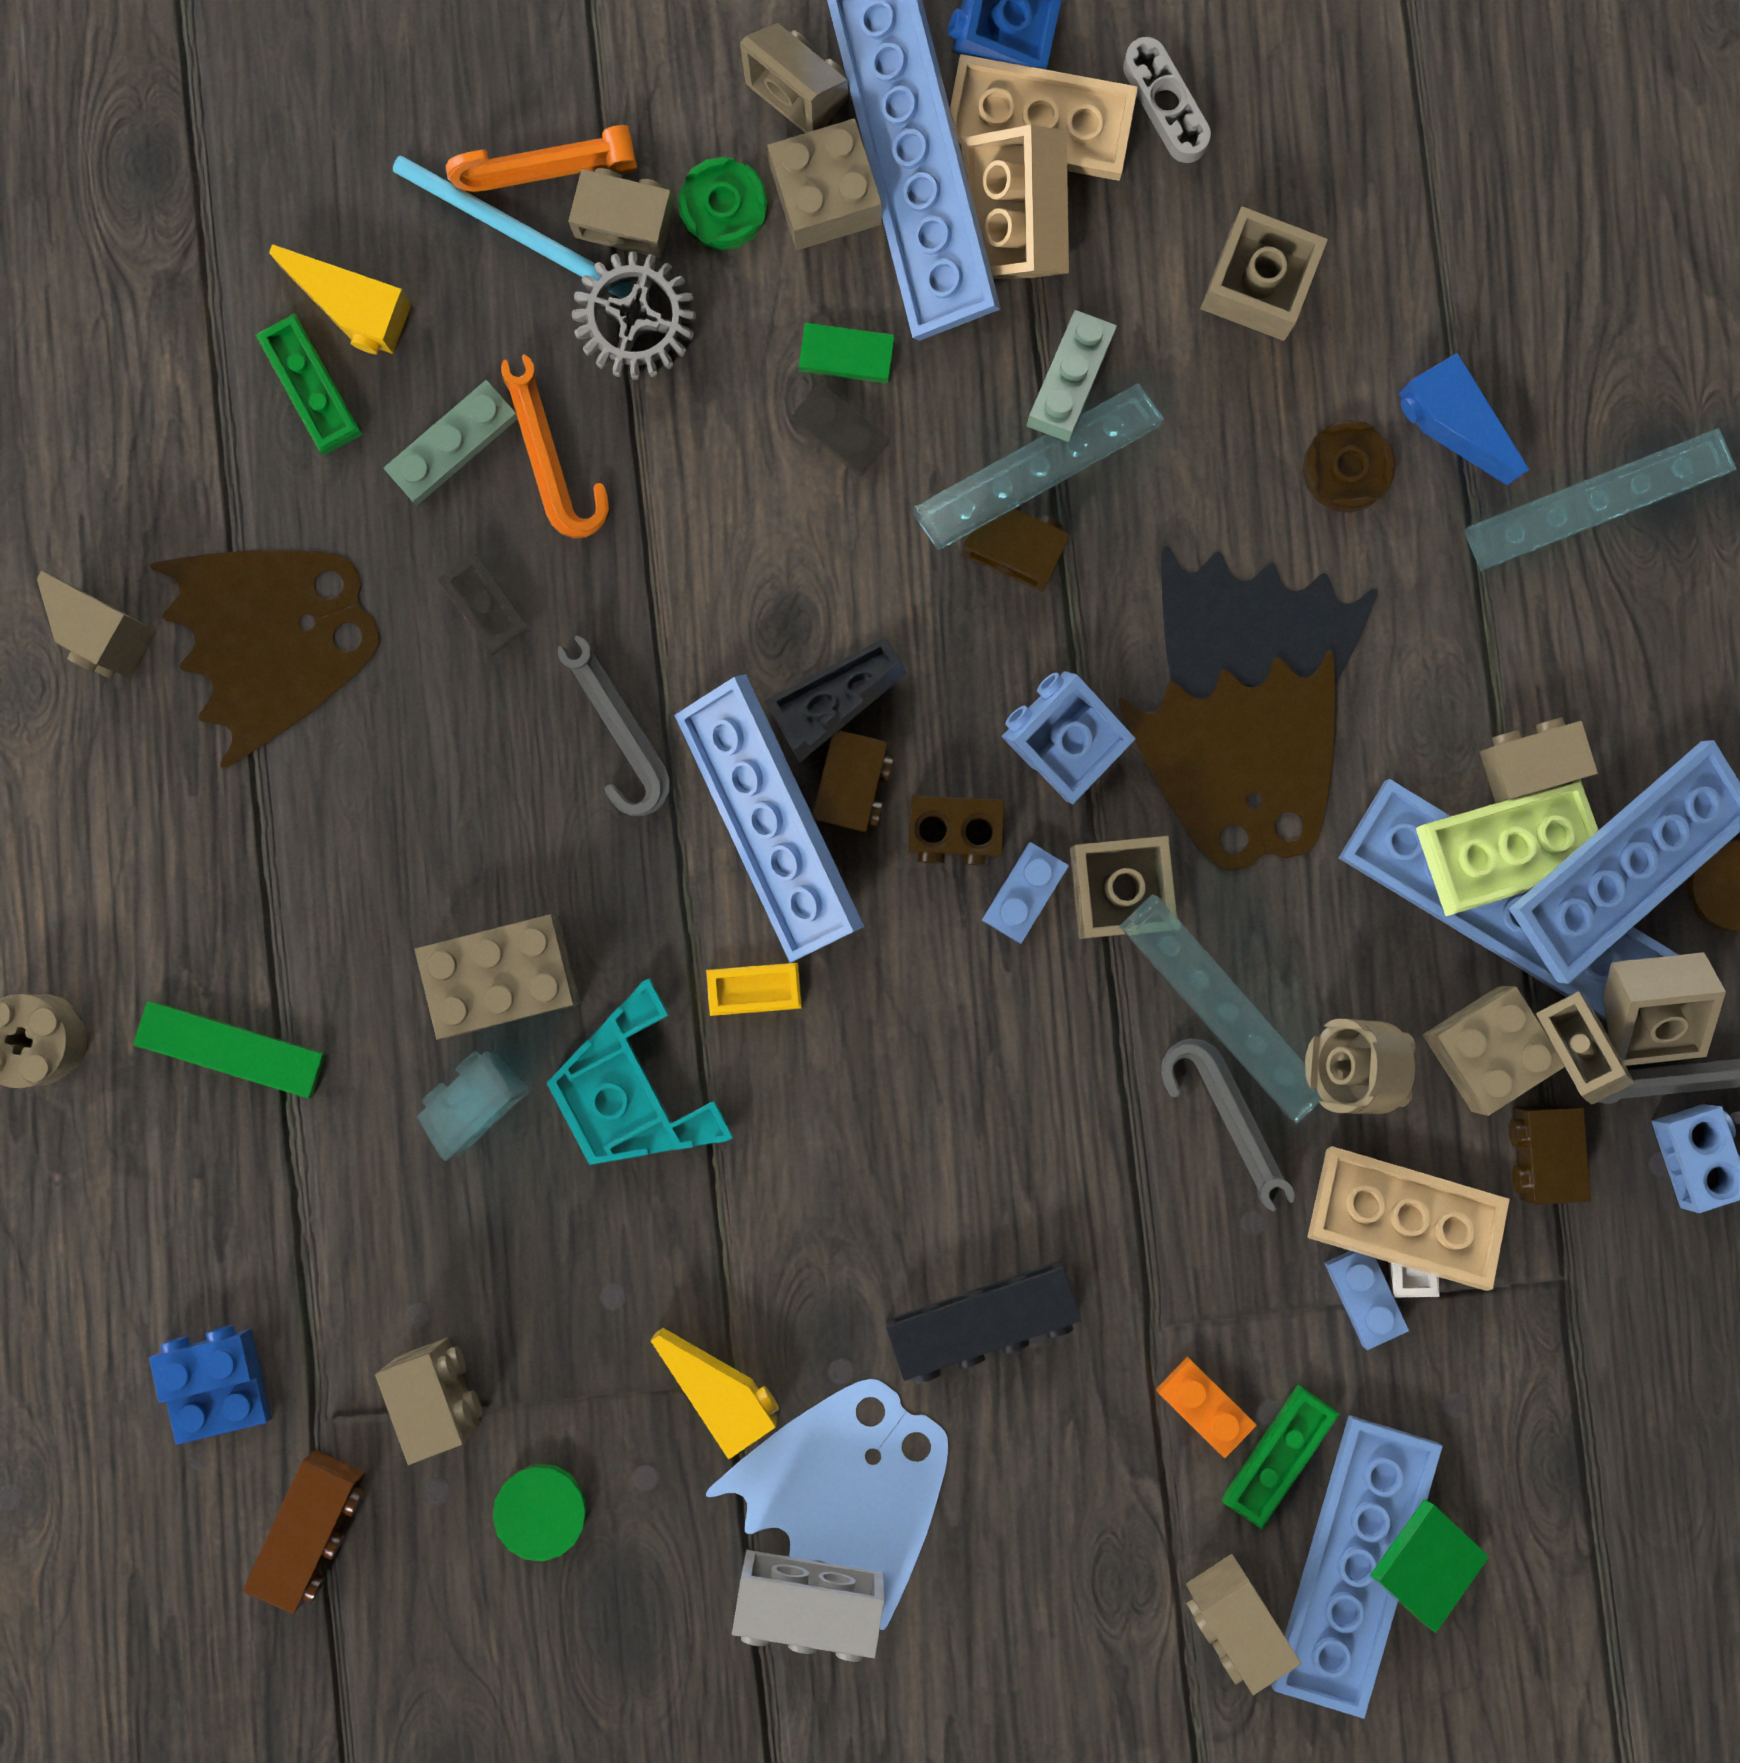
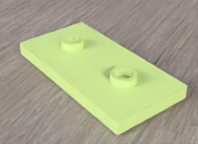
[1416,779,1599,916]

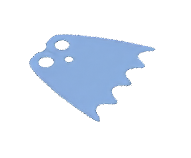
[706,1379,948,1630]

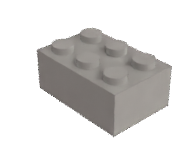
[732,1550,884,1662]

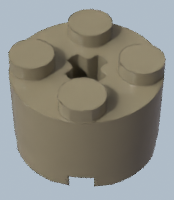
[0,994,87,1088]
[1305,1019,1415,1114]

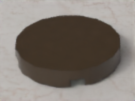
[1302,420,1396,513]
[1686,840,1740,932]

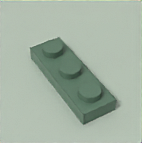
[1027,310,1117,442]
[384,380,518,506]

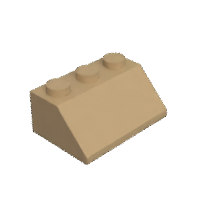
[961,124,1069,279]

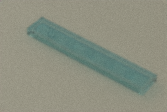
[913,383,1164,550]
[1464,428,1736,571]
[1119,894,1322,1124]

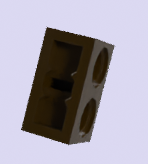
[908,796,1004,866]

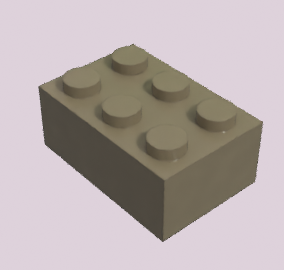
[414,914,581,1040]

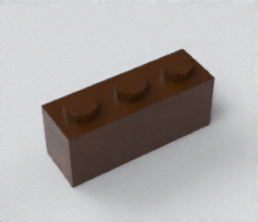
[242,1450,365,1615]

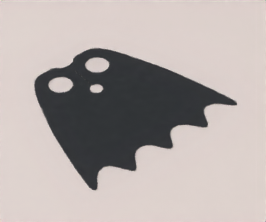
[1162,546,1377,699]

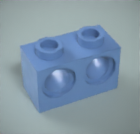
[1651,1104,1740,1213]

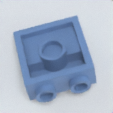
[1001,671,1136,804]

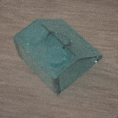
[417,1050,530,1161]

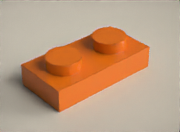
[1156,1356,1257,1458]

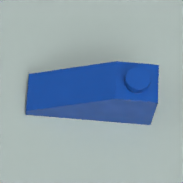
[1399,353,1529,485]

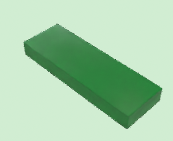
[255,313,363,456]
[1221,1384,1340,1529]

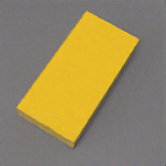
[706,963,802,1016]

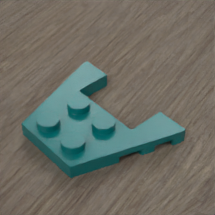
[547,979,734,1165]

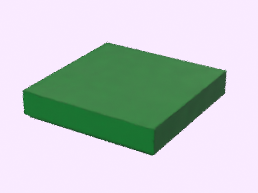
[1369,1499,1489,1633]

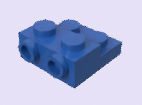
[947,0,1061,70]
[149,1325,272,1445]

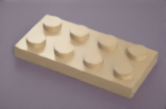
[950,54,1138,181]
[1307,1146,1510,1291]

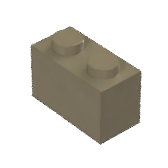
[568,168,674,259]
[1479,717,1598,803]
[1536,992,1635,1105]

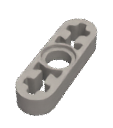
[1123,37,1211,163]

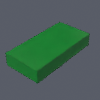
[799,323,894,384]

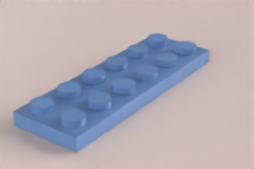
[675,674,864,963]
[1509,740,1740,984]
[1271,1415,1442,1719]

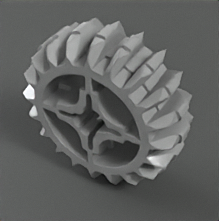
[572,252,696,380]

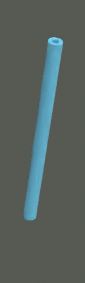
[393,155,634,299]

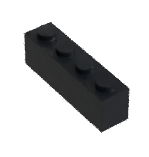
[886,1261,1082,1383]

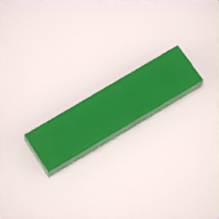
[133,1001,326,1099]

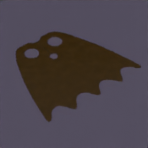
[150,550,379,768]
[1119,651,1335,870]

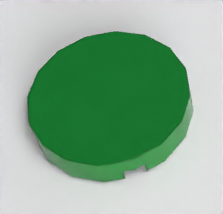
[677,157,768,251]
[493,1464,587,1561]

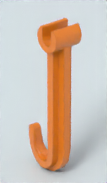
[446,125,637,192]
[501,354,609,538]

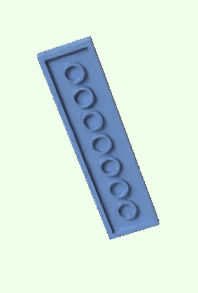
[827,0,1001,341]
[1338,779,1678,1022]

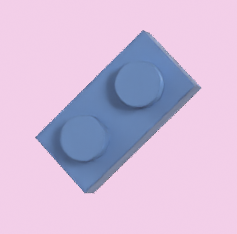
[982,842,1069,944]
[1324,1251,1409,1350]

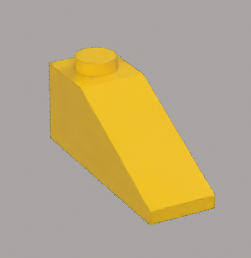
[269,244,412,354]
[651,1328,779,1459]

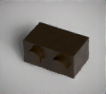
[961,496,1070,592]
[812,730,894,835]
[1509,1105,1591,1205]

